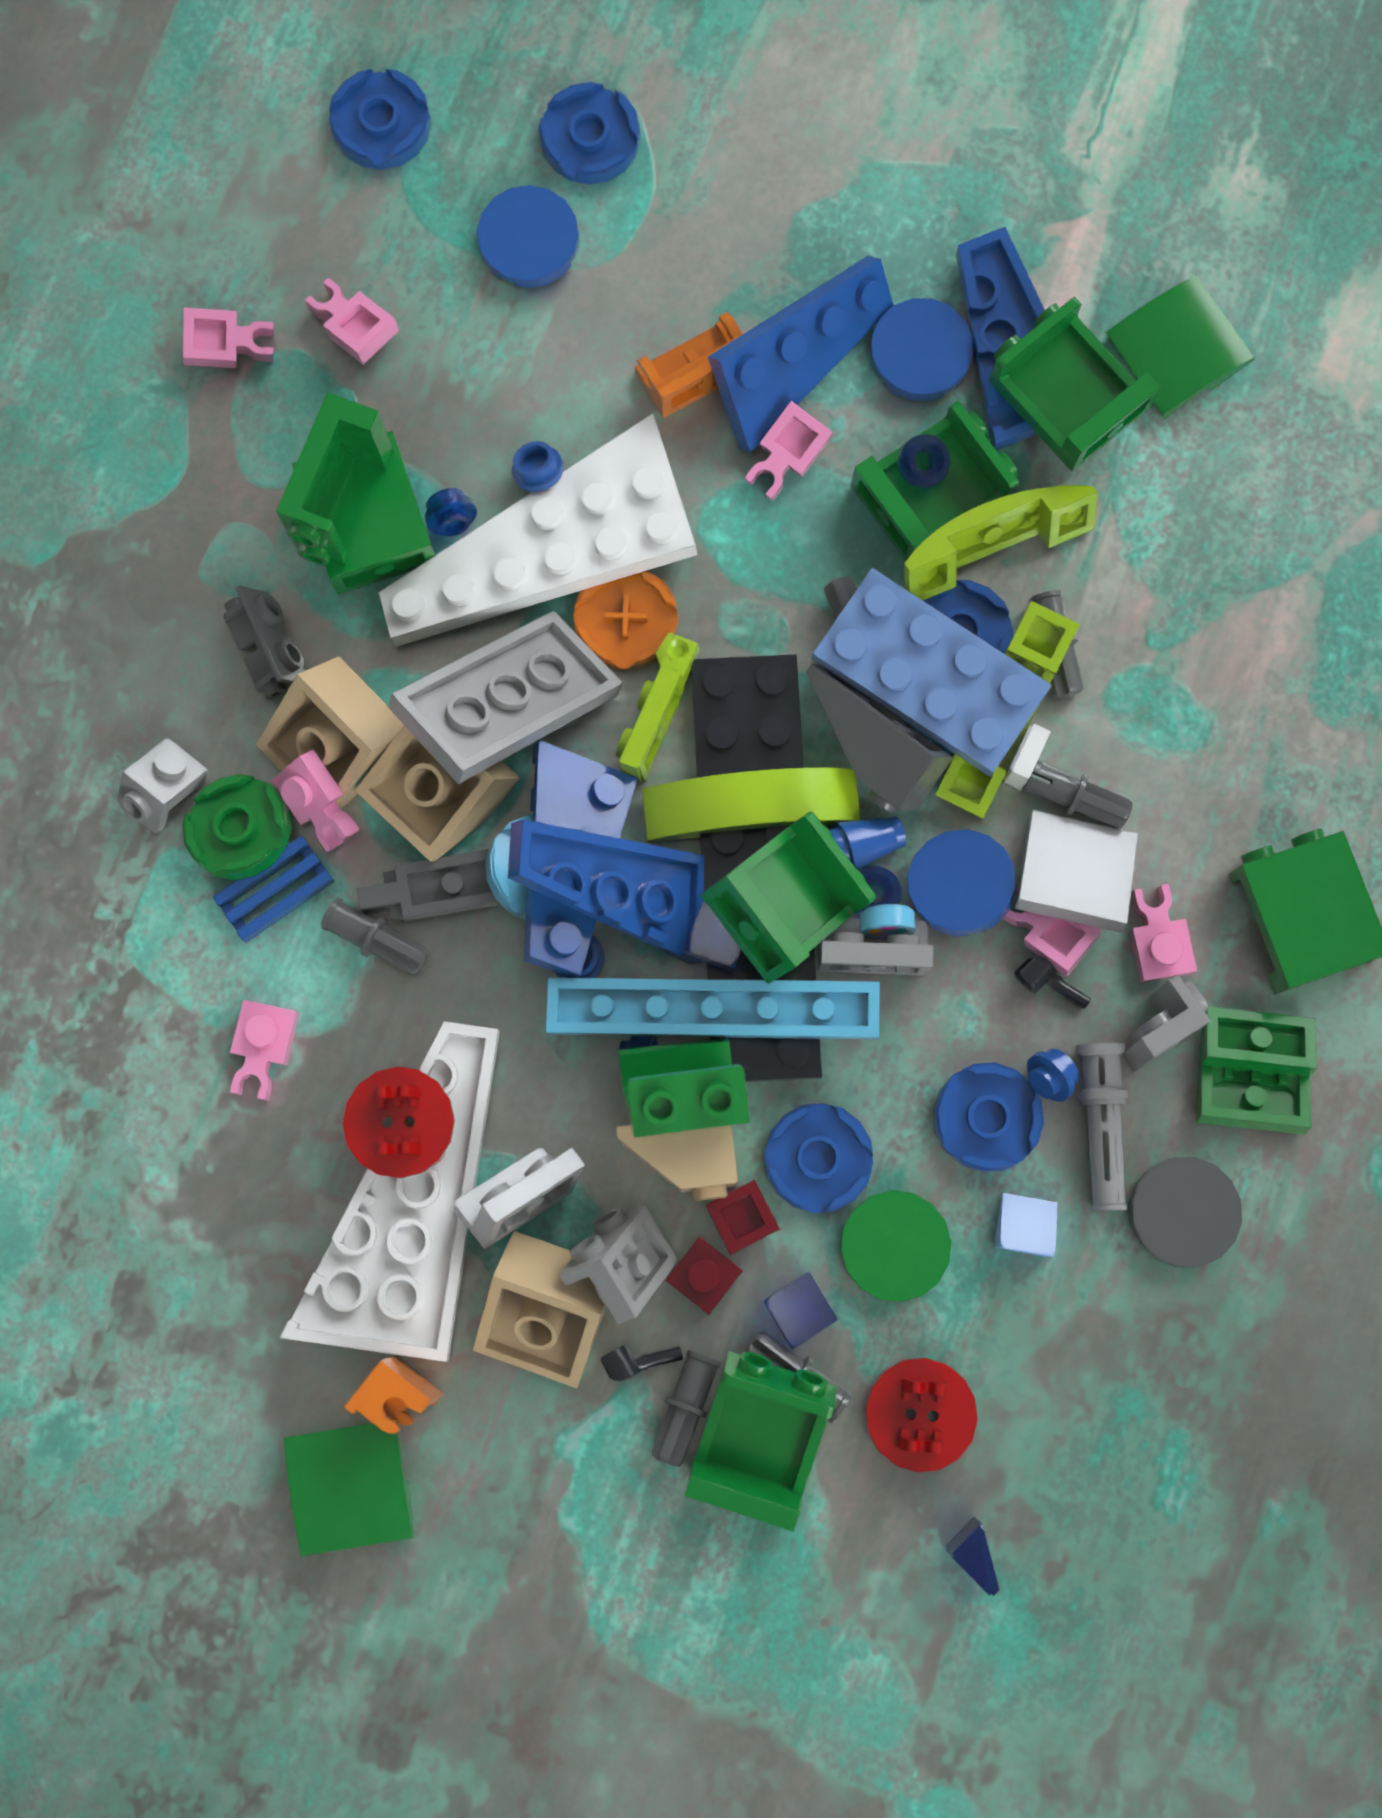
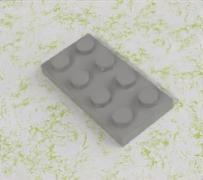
[388,611,623,784]

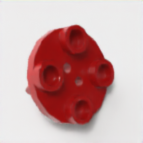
[343,1066,455,1179]
[865,1357,978,1473]

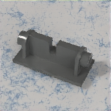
[223,586,304,699]

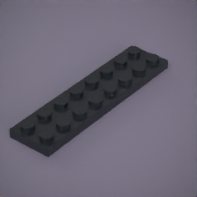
[691,654,822,1083]

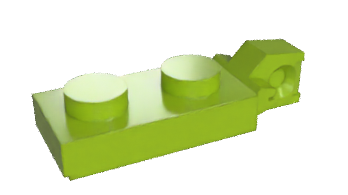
[616,632,700,783]

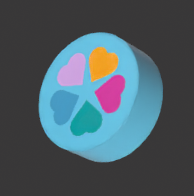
[860,904,916,940]

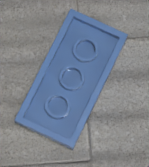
[811,568,1052,777]

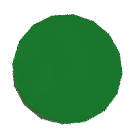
[182,774,292,880]
[840,1190,951,1302]

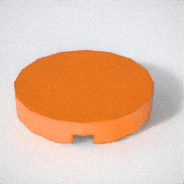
[573,570,678,672]

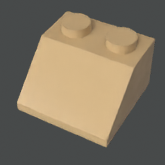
[256,656,404,809]
[355,725,520,862]
[616,1125,738,1202]
[473,1231,607,1388]

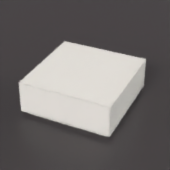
[1003,724,1051,791]

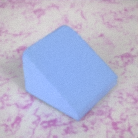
[994,1193,1057,1257]

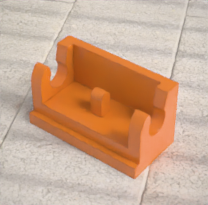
[635,312,743,418]
[344,1355,444,1433]

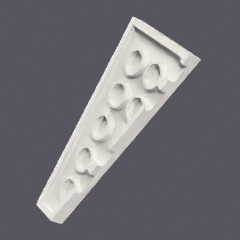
[379,413,698,647]
[280,1021,500,1362]

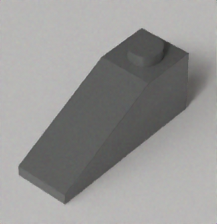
[806,663,953,812]

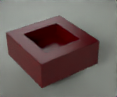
[705,1179,780,1255]
[665,1236,743,1315]

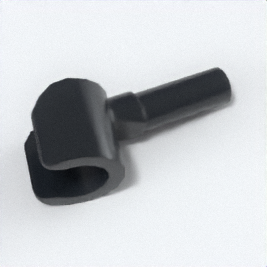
[1014,957,1091,1009]
[601,1344,683,1381]

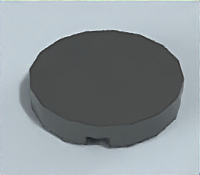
[1129,1157,1242,1267]

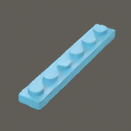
[546,978,880,1040]

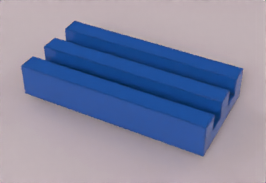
[212,835,335,943]

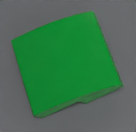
[1105,275,1255,418]
[1196,1006,1317,1135]
[283,1419,415,1557]

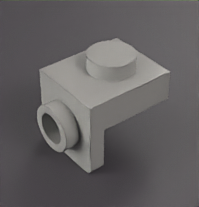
[117,737,208,833]

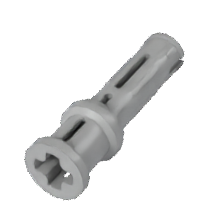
[1075,1043,1128,1211]

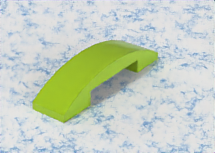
[904,485,1098,600]
[935,601,1080,819]
[642,768,861,843]

